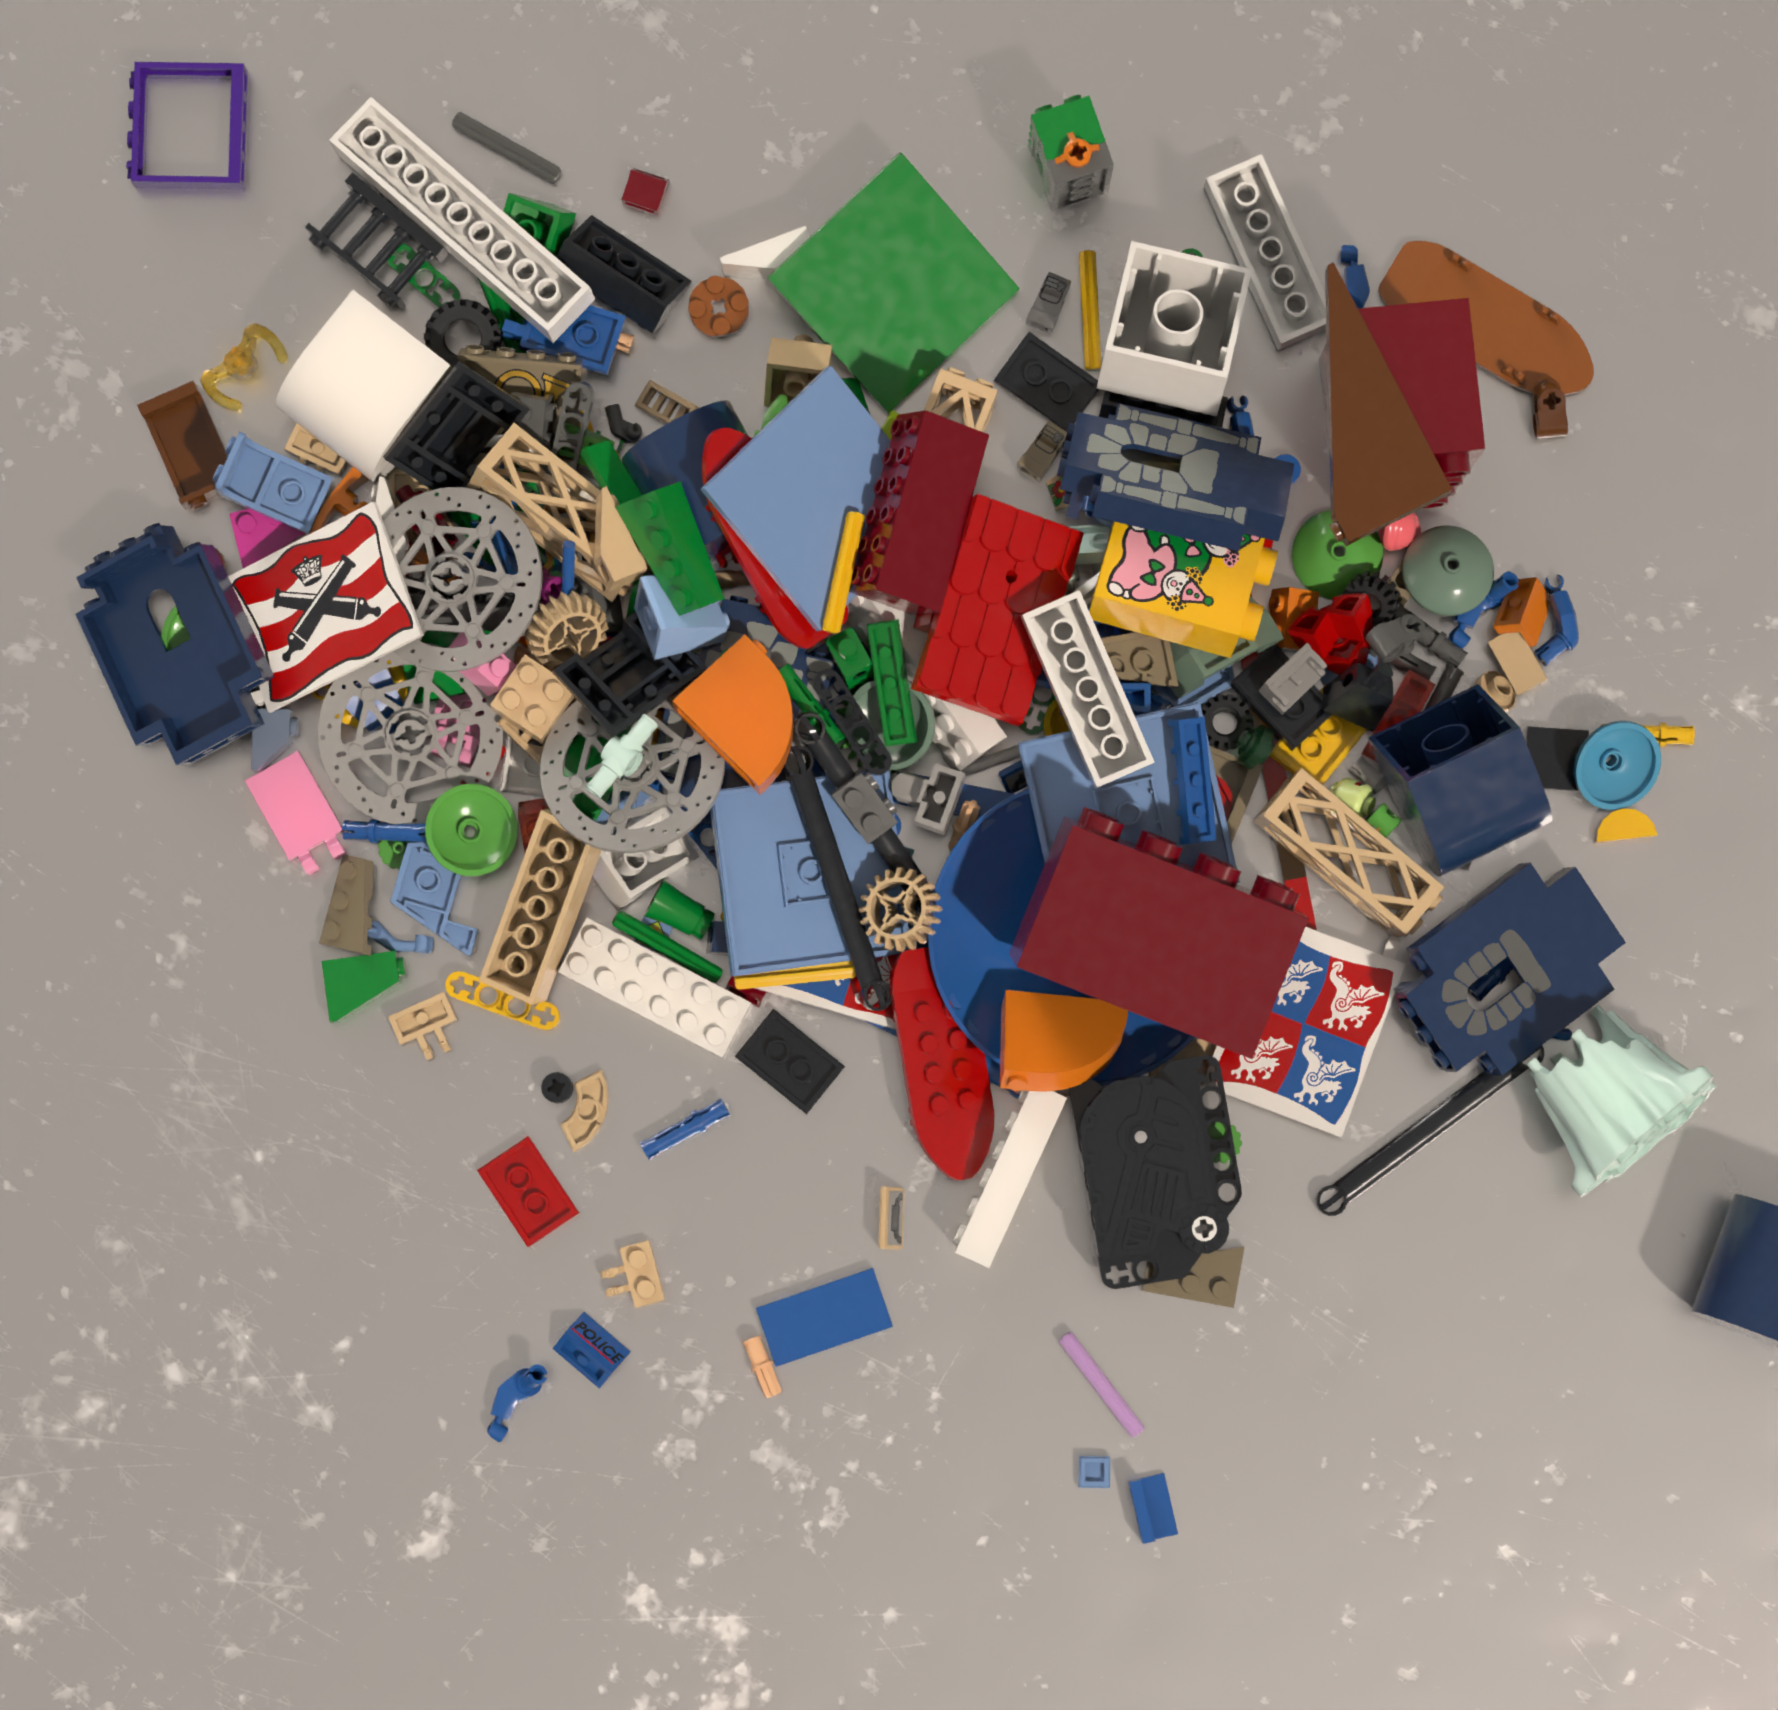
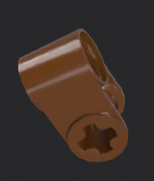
[1533,377,1568,439]

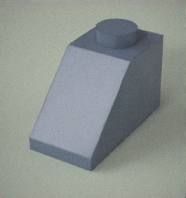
[251,709,299,773]

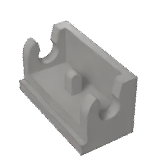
[1259,643,1327,715]

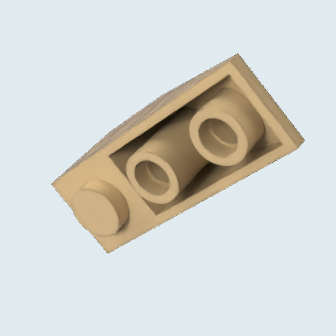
[594,486,647,592]

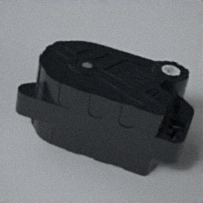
[1069,1055,1242,1289]

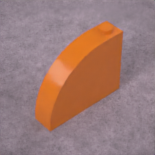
[672,635,793,795]
[1000,990,1128,1092]

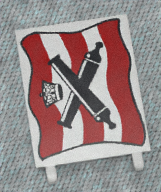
[228,501,424,713]

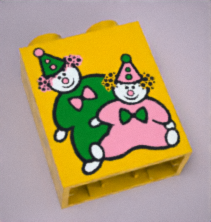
[1089,521,1278,658]

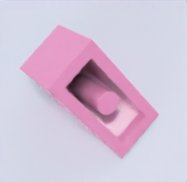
[443,633,517,696]

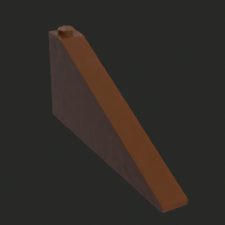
[1325,262,1452,546]

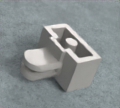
[891,763,966,836]

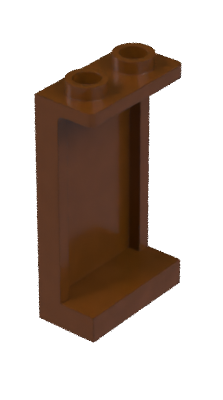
[137,381,227,510]

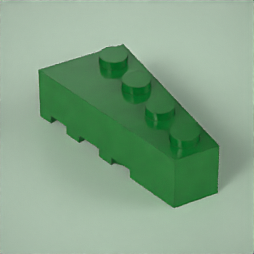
[615,482,725,616]

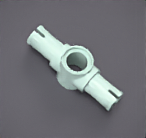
[585,714,658,799]

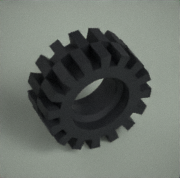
[1342,571,1401,628]
[1201,694,1253,751]

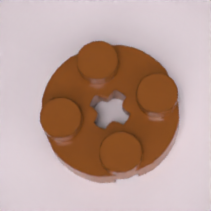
[688,276,749,338]

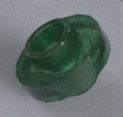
[1236,725,1274,769]

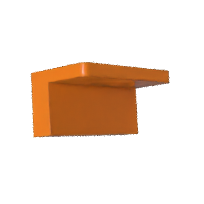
[1493,577,1551,647]

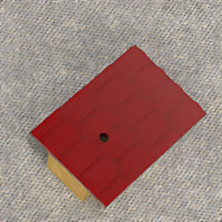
[911,493,1084,726]

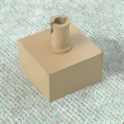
[764,334,832,407]

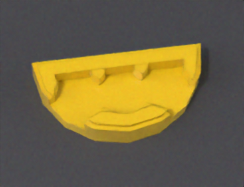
[1595,808,1658,843]

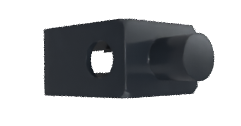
[1323,662,1393,732]

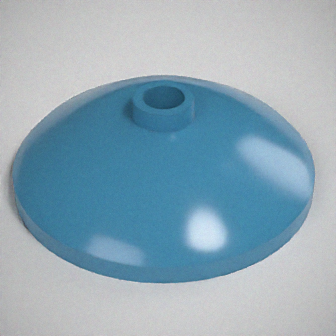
[1574,721,1661,810]

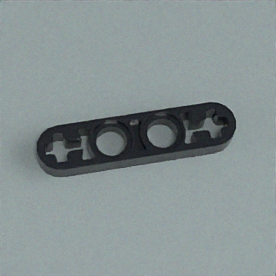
[814,669,892,776]

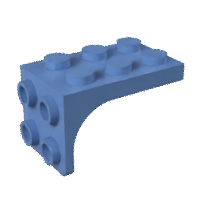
[212,432,334,535]

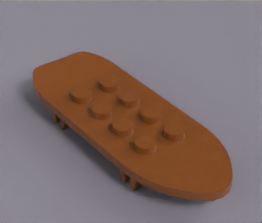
[1378,241,1594,396]

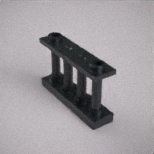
[305,172,448,310]

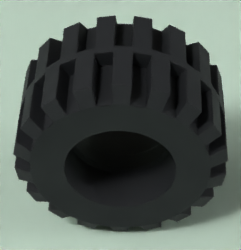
[424,299,502,369]

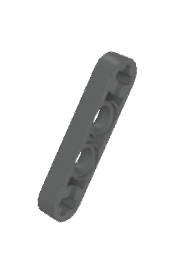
[547,381,594,498]

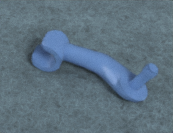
[368,921,433,953]

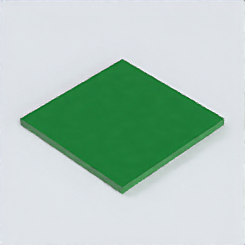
[767,152,1020,414]

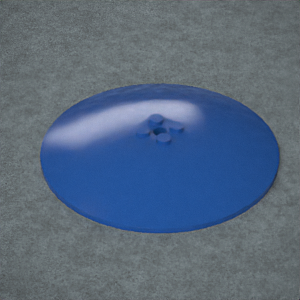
[928,788,1195,1086]

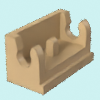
[1488,632,1549,696]

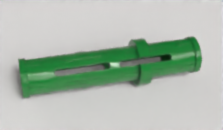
[779,663,845,744]

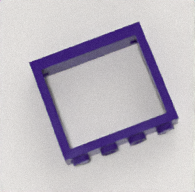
[126,62,248,190]

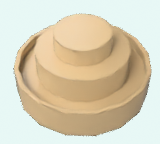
[1474,671,1516,713]

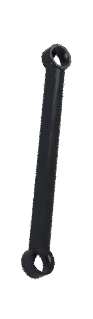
[793,712,934,914]
[782,745,892,1011]
[1315,1046,1544,1216]

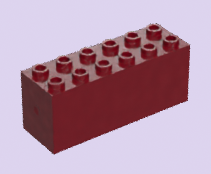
[849,410,989,615]

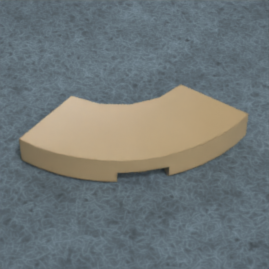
[560,1069,608,1152]

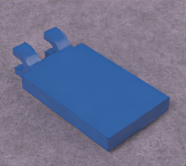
[502,305,626,376]

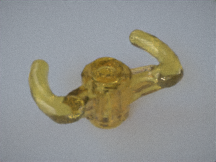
[200,323,288,411]

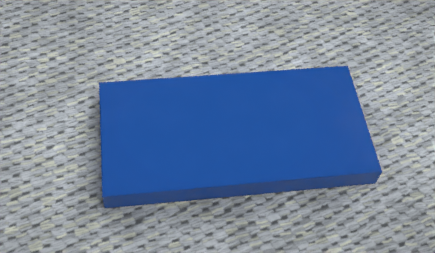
[756,1268,893,1367]

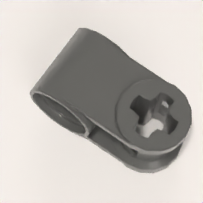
[1365,614,1426,663]

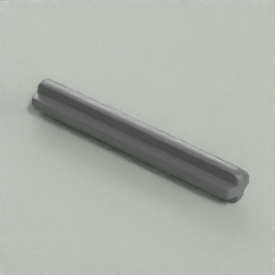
[452,112,561,183]

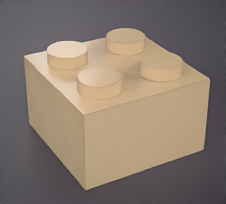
[490,655,575,745]

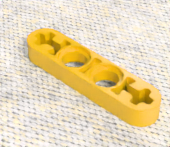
[445,971,561,1031]

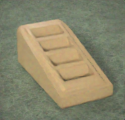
[634,380,700,425]

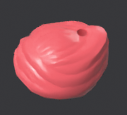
[1379,513,1421,551]

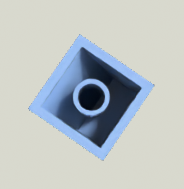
[634,575,730,660]

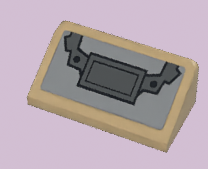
[879,1187,904,1249]

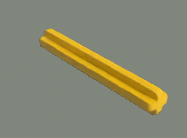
[1079,250,1101,370]
[822,511,865,634]
[734,960,856,990]

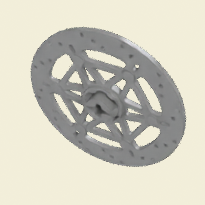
[383,487,543,672]
[317,642,503,824]
[540,690,725,853]

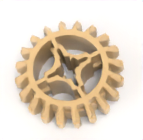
[525,590,609,670]
[858,867,943,952]

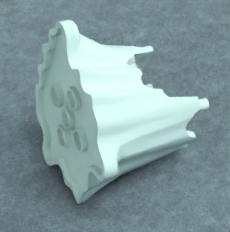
[1527,1005,1717,1197]

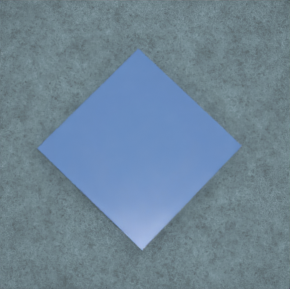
[700,366,891,631]
[1018,701,1240,883]
[709,769,911,977]

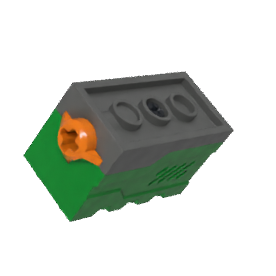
[1028,95,1114,212]

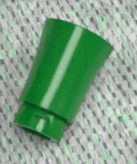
[644,879,715,940]

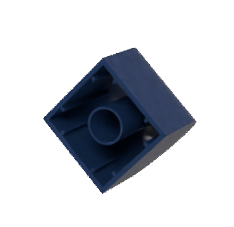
[622,400,748,564]
[1368,684,1552,877]
[1691,1194,1778,1348]

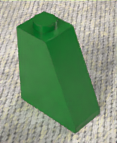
[321,951,406,1024]

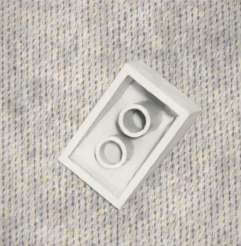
[720,226,810,281]
[592,807,699,911]

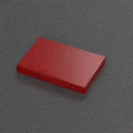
[477,1136,580,1247]

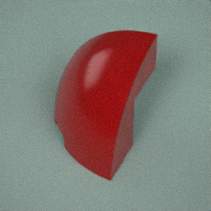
[1288,594,1373,675]

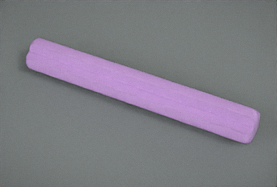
[1059,1332,1144,1437]

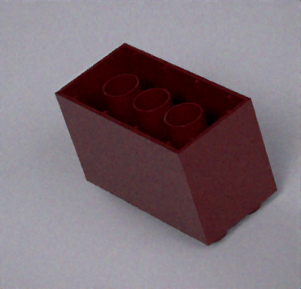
[1319,298,1485,509]
[1009,807,1309,1059]

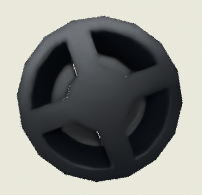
[541,1072,574,1104]

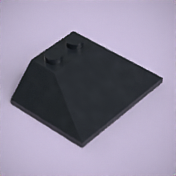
[383,361,530,501]
[552,611,708,738]

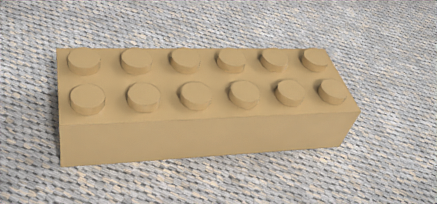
[479,809,602,1005]

